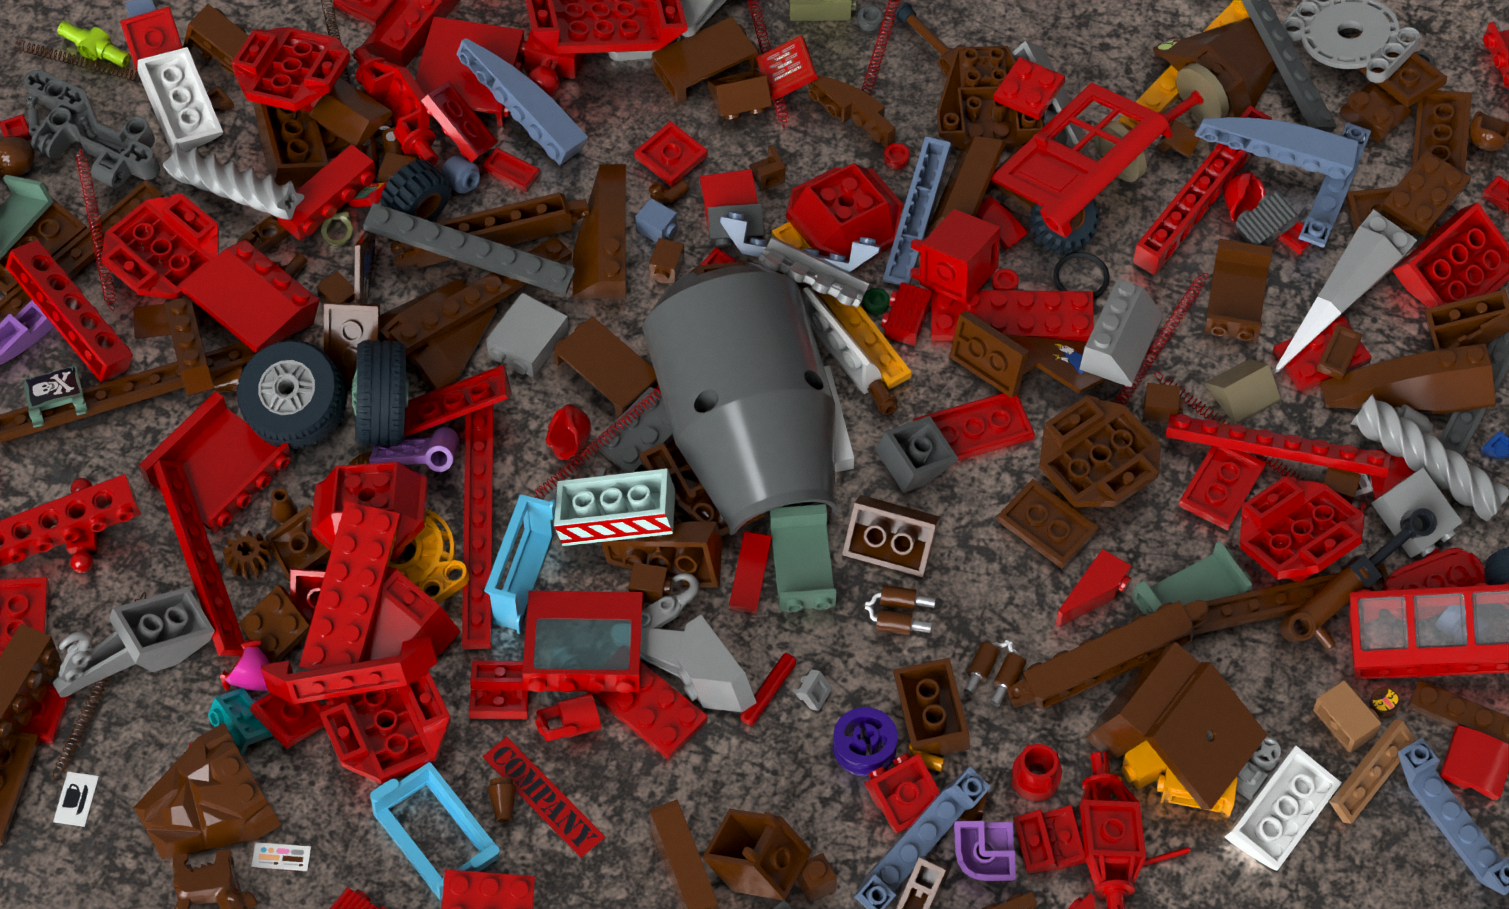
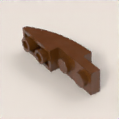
[808,75,896,147]

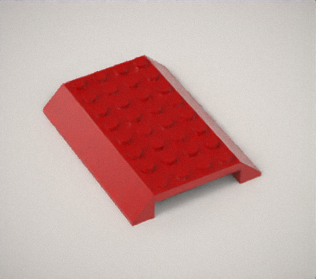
[525,0,688,54]

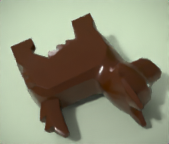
[173,849,258,909]

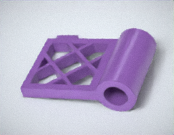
[369,427,459,472]

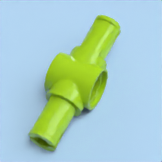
[57,20,131,68]

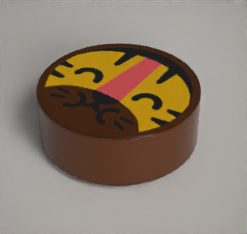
[1369,687,1400,718]

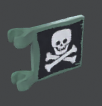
[23,365,88,428]

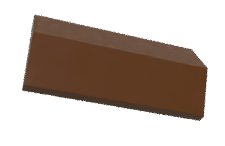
[307,77,393,149]
[1412,90,1472,173]
[928,136,1005,232]

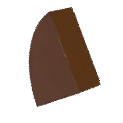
[207,85,234,112]

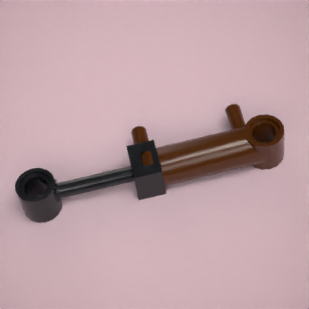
[1280,508,1437,650]

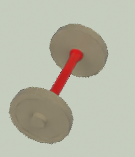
[1094,63,1229,182]

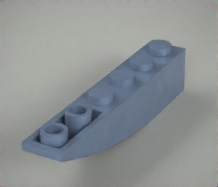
[456,38,588,165]
[1195,117,1358,180]

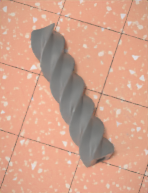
[163,142,304,220]
[1350,394,1509,522]

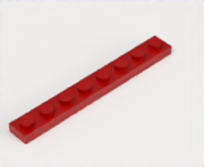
[1165,414,1391,478]
[153,460,244,657]

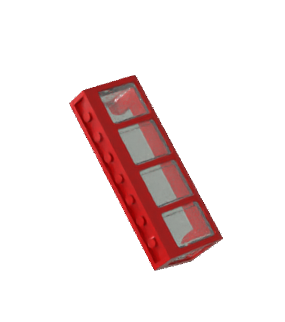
[1349,582,1509,680]

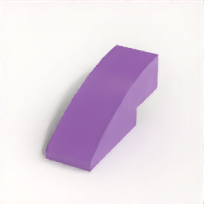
[0,300,54,365]

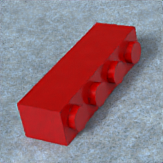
[277,144,377,241]

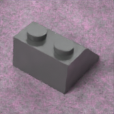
[875,416,958,493]

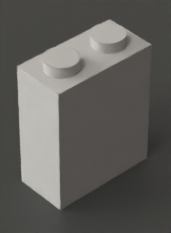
[486,293,569,378]
[1371,468,1463,558]

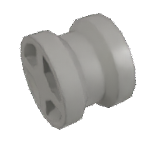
[1249,737,1281,773]

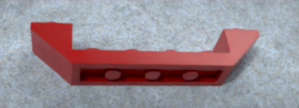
[260,637,438,704]

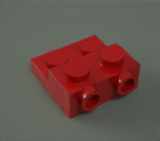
[864,752,940,834]

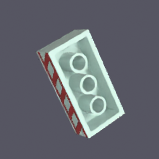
[554,469,675,546]

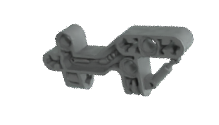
[23,70,160,188]

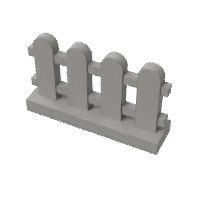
[758,236,870,308]

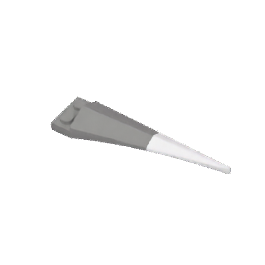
[1275,209,1417,373]

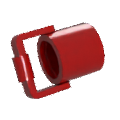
[535,693,601,741]

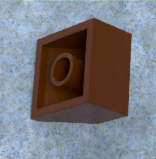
[707,69,772,119]

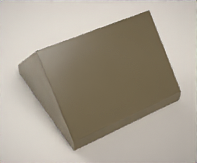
[1204,359,1281,424]

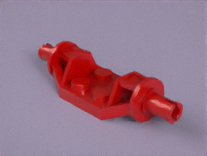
[352,46,439,166]
[1080,751,1146,909]

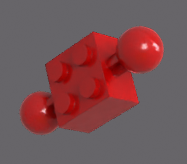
[524,28,583,97]

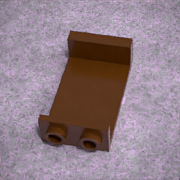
[652,16,760,104]
[1204,239,1273,341]
[553,316,660,418]

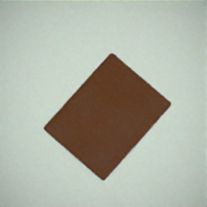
[133,304,171,339]

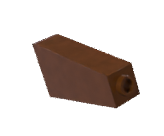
[650,799,718,909]

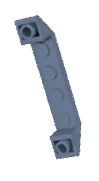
[1299,122,1371,248]
[720,211,882,272]
[1398,738,1509,896]
[854,766,991,909]

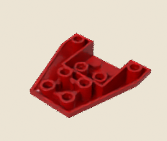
[362,566,461,662]

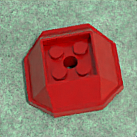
[231,27,350,113]
[786,163,903,260]
[101,193,219,299]
[311,462,429,559]
[1240,476,1364,583]
[319,670,451,784]

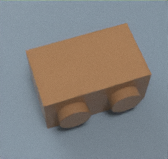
[1313,680,1382,753]

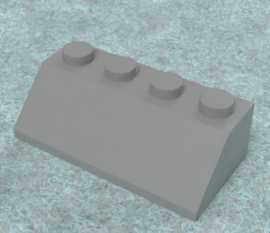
[1080,278,1163,387]

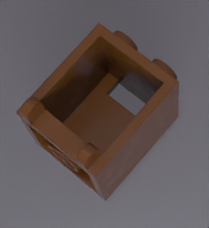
[702,808,812,901]

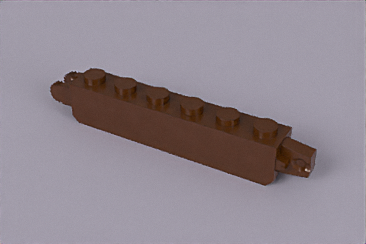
[390,192,589,268]
[1006,600,1209,709]

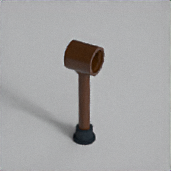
[895,2,965,77]

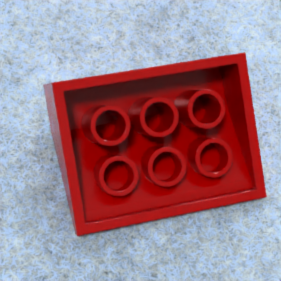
[1392,202,1509,308]
[181,239,320,353]

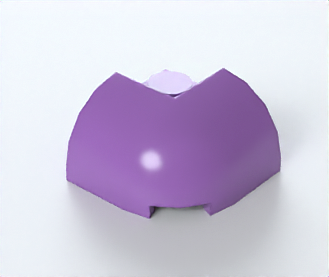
[954,821,1016,881]

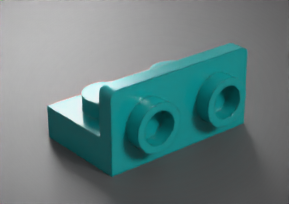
[208,688,272,755]

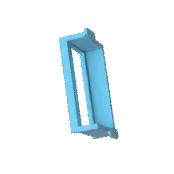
[484,494,556,634]
[370,762,499,901]

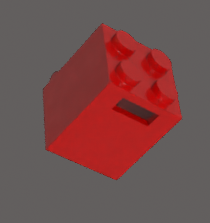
[910,209,1000,304]

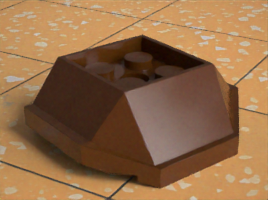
[1039,395,1161,507]

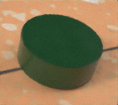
[863,288,890,315]

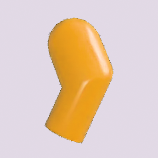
[909,743,945,772]

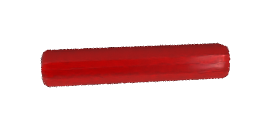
[740,653,796,726]

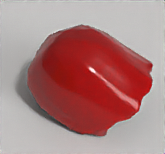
[1224,172,1266,223]
[546,404,592,460]

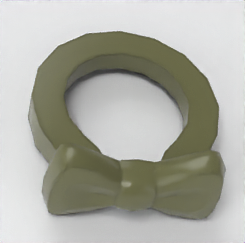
[321,212,353,247]

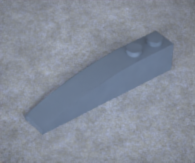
[883,136,951,285]

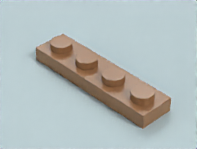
[1329,719,1416,824]

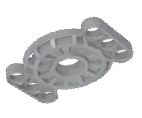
[1282,0,1420,83]

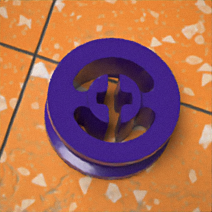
[833,707,898,777]

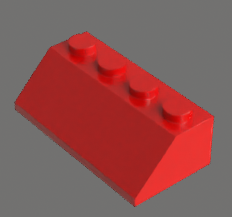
[361,0,460,67]

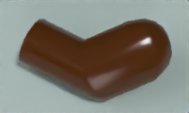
[649,180,689,203]
[274,253,308,278]

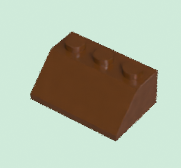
[842,495,941,577]
[893,658,970,756]

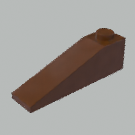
[601,521,722,587]

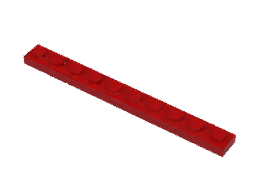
[462,404,494,650]

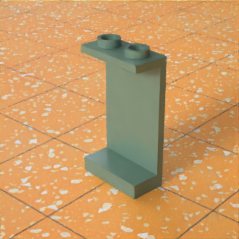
[0,175,54,259]
[770,504,837,612]
[1132,541,1252,615]

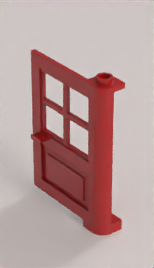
[991,82,1173,238]

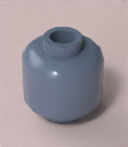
[441,155,480,194]

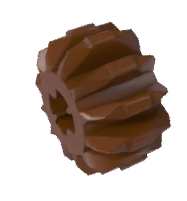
[223,530,272,580]

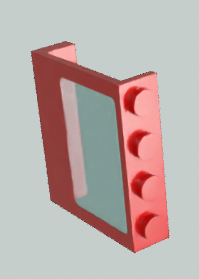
[523,591,643,693]

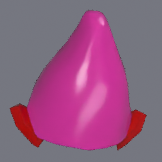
[220,640,270,691]

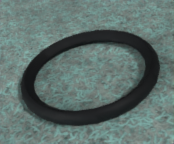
[1053,252,1110,298]

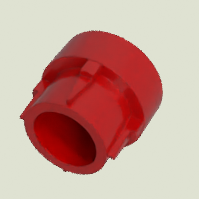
[1011,744,1062,802]

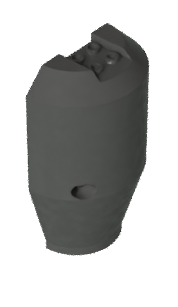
[642,262,838,535]

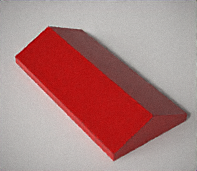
[404,365,512,437]

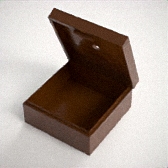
[1084,642,1267,810]

